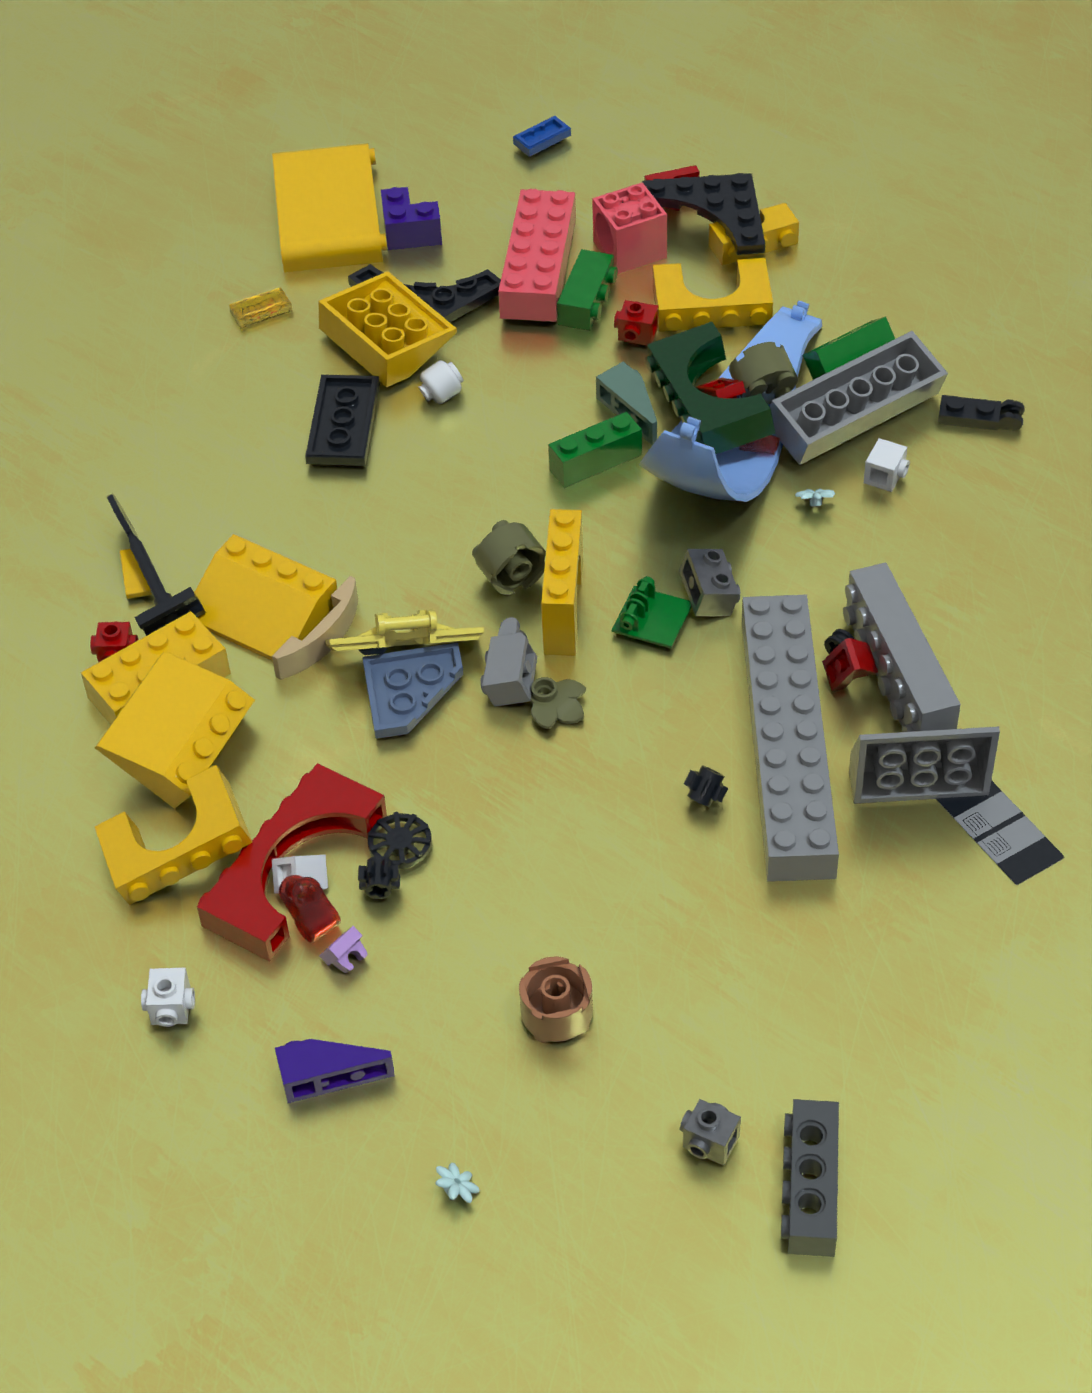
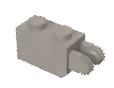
[480,617,537,707]

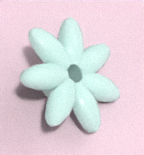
[795,488,835,506]
[435,1162,480,1203]

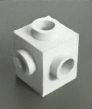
[141,968,195,1027]

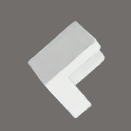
[272,855,328,894]

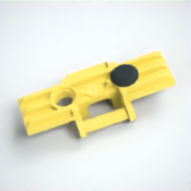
[325,609,484,655]

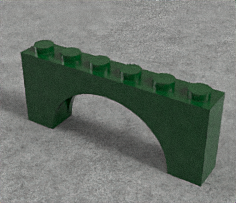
[645,322,775,454]

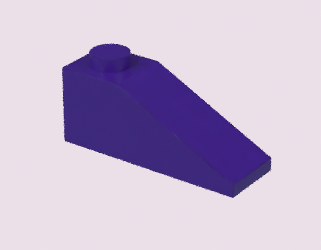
[275,1039,395,1103]

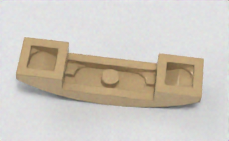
[272,576,358,680]

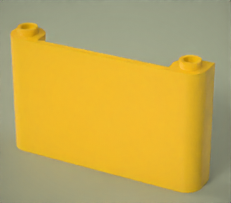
[272,143,387,273]

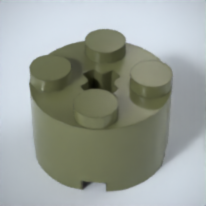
[729,342,798,404]
[472,520,546,595]

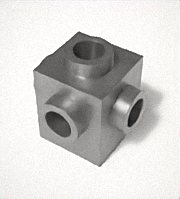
[680,1099,741,1165]

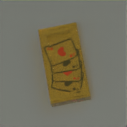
[229,287,293,329]

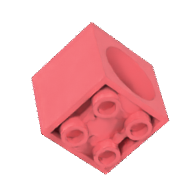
[592,182,667,274]

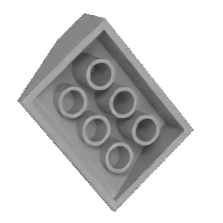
[849,726,1000,804]

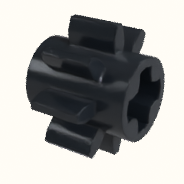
[684,765,728,807]
[358,856,400,899]

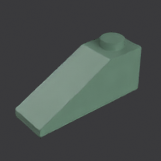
[596,361,657,445]

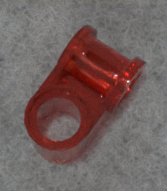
[279,875,341,944]

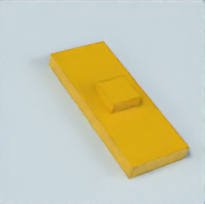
[120,549,152,599]

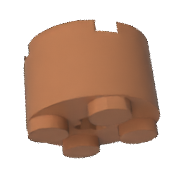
[519,956,593,1043]

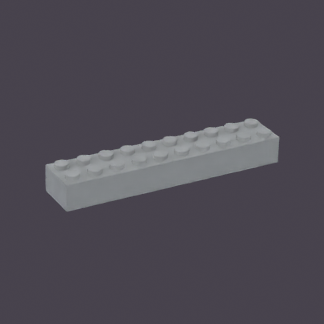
[741,595,839,882]

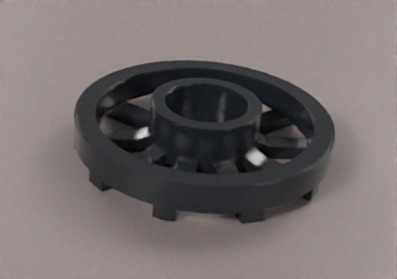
[368,812,432,869]

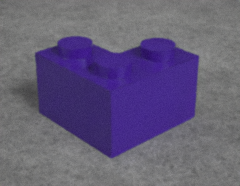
[381,187,442,250]

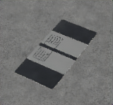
[936,780,1064,885]

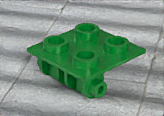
[611,576,692,649]

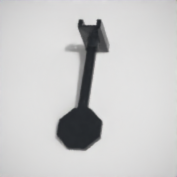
[107,493,206,636]

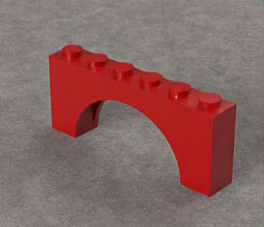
[197,763,387,962]

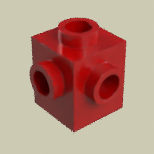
[614,300,659,345]
[90,621,139,663]

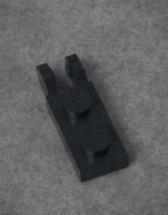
[938,395,1025,431]

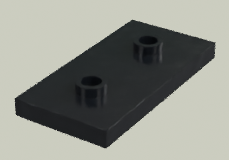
[305,374,380,466]

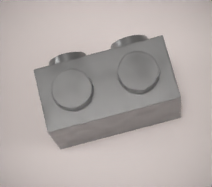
[679,549,740,616]

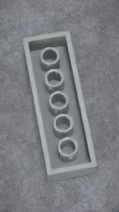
[770,331,948,465]
[843,562,961,732]

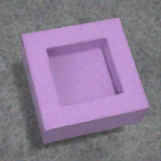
[319,926,367,973]

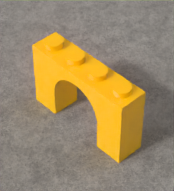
[653,258,773,332]
[541,509,583,656]
[94,765,253,905]

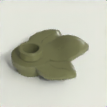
[530,677,586,729]

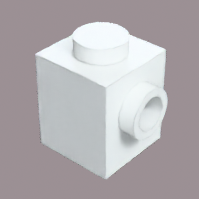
[863,438,910,492]

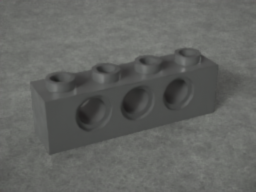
[781,1099,839,1257]

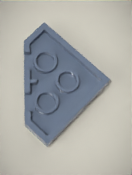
[362,642,463,739]

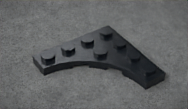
[642,173,765,255]
[348,264,501,322]

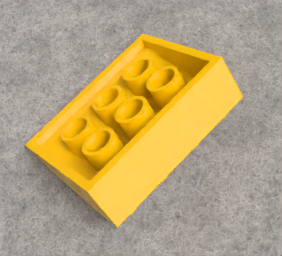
[318,271,457,387]
[194,534,337,661]
[94,651,255,809]

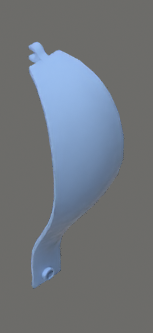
[639,300,822,502]

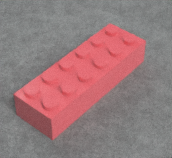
[498,189,576,322]

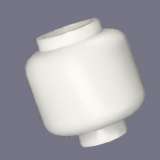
[418,360,464,404]

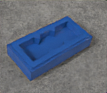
[513,116,571,157]

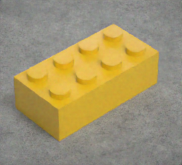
[81,611,231,724]

